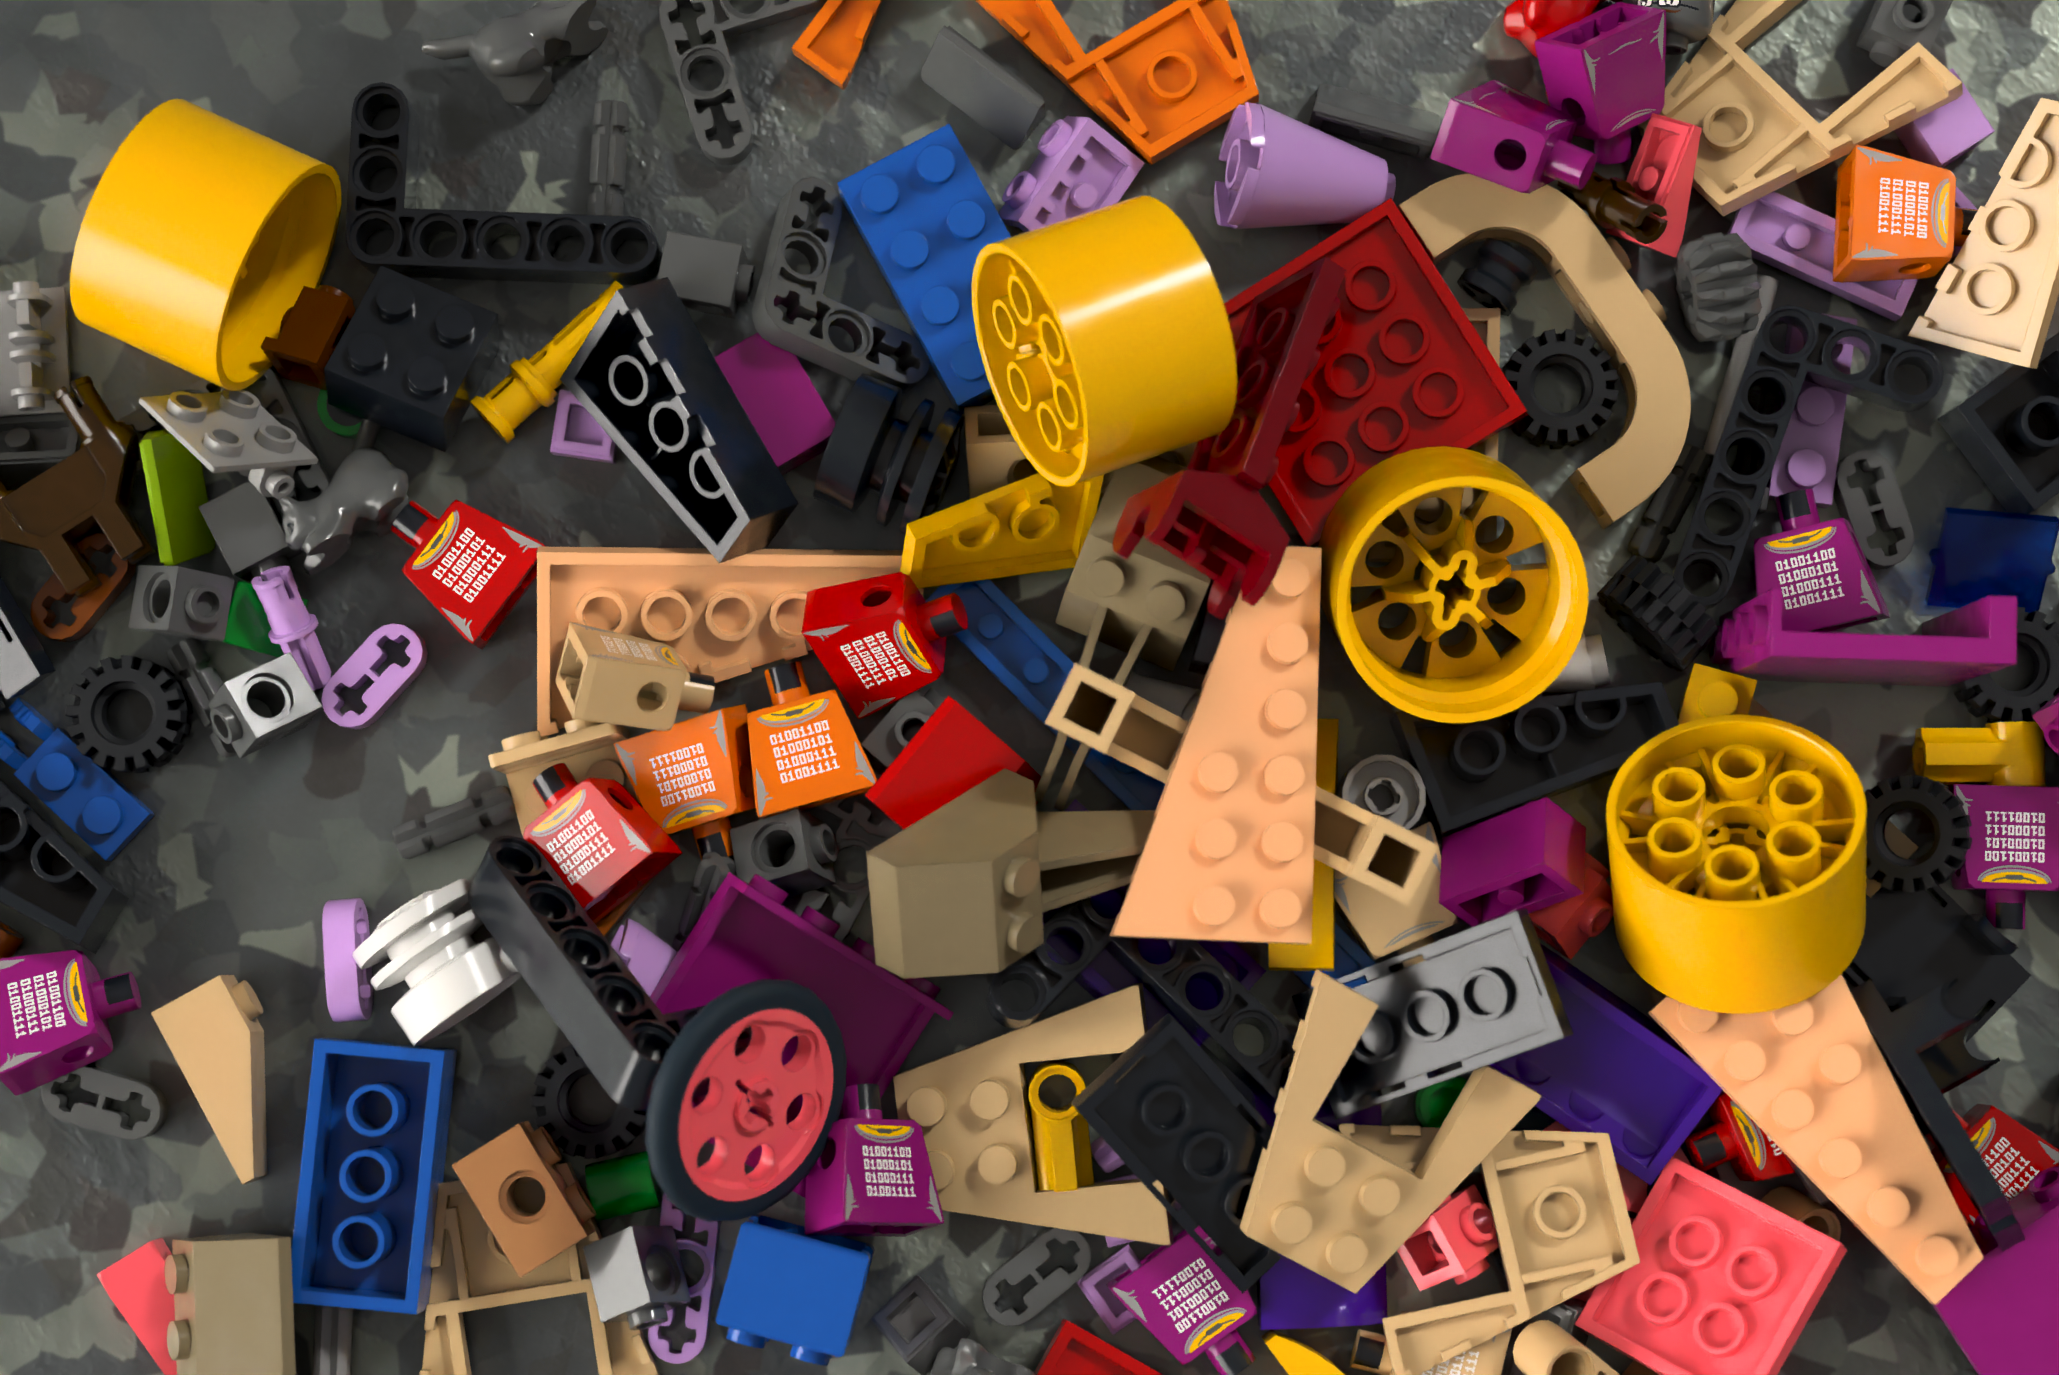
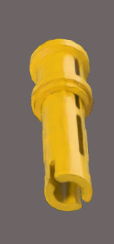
[469,280,624,444]

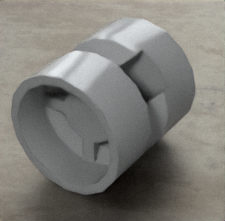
[1336,755,1426,830]

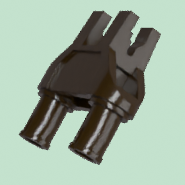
[0,376,155,598]

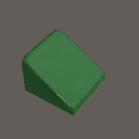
[222,580,309,658]

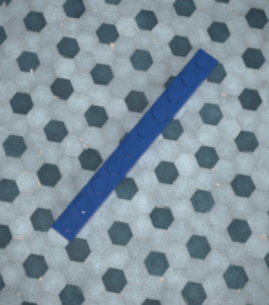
[925,579,1376,989]

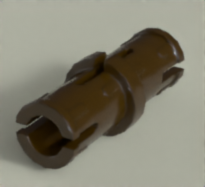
[1557,171,1667,244]

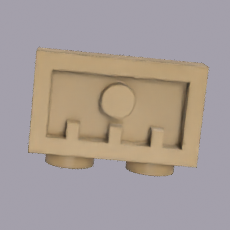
[488,719,641,836]

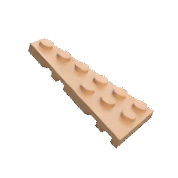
[537,546,924,736]
[1109,546,1322,945]
[1648,894,1984,1304]

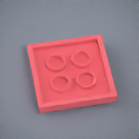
[1574,1156,1847,1375]

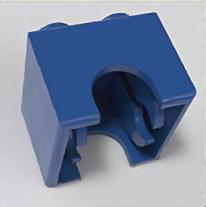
[716,1214,875,1366]

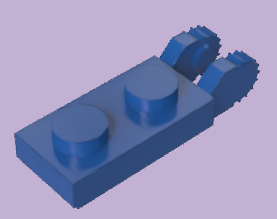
[0,697,155,861]

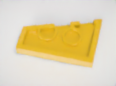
[900,473,1104,589]

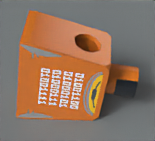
[1833,145,1978,282]
[747,661,877,820]
[613,704,756,861]

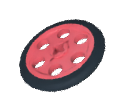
[646,979,847,1222]

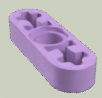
[648,1193,721,1364]

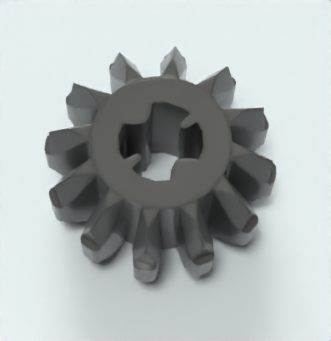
[1674,232,1762,342]

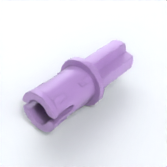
[251,565,331,691]

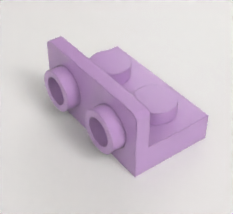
[999,116,1145,232]

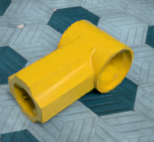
[1912,721,2045,787]
[1028,1060,1094,1192]

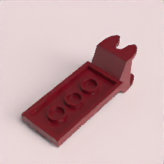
[1112,256,1346,620]

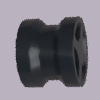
[1457,238,1538,316]

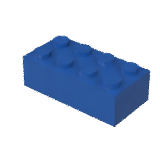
[837,124,1011,415]
[291,1038,457,1314]

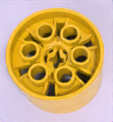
[70,99,341,391]
[972,196,1237,487]
[1318,446,1588,723]
[1606,715,1866,1014]

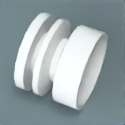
[352,878,522,1047]

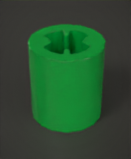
[585,1151,662,1221]

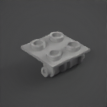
[0,281,71,417]
[139,389,318,499]

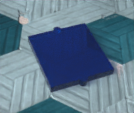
[1925,507,2059,613]

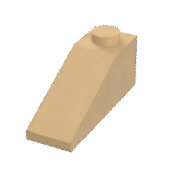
[151,975,268,1185]

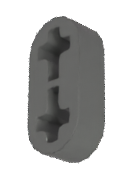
[1833,449,1915,570]
[41,1064,168,1140]
[983,1227,1091,1326]

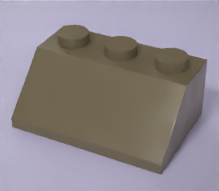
[164,1233,296,1375]

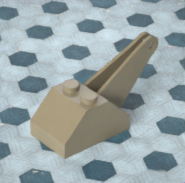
[1035,456,1211,811]
[866,768,1156,979]

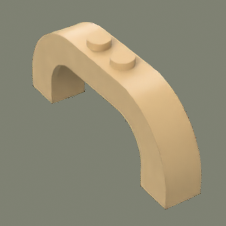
[1398,173,1691,530]
[1045,663,1439,906]

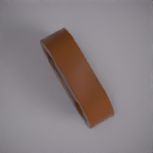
[30,533,136,643]

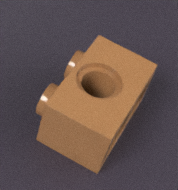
[451,1121,596,1278]

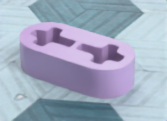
[321,623,428,730]
[322,898,373,1022]

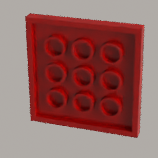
[1224,198,1528,547]

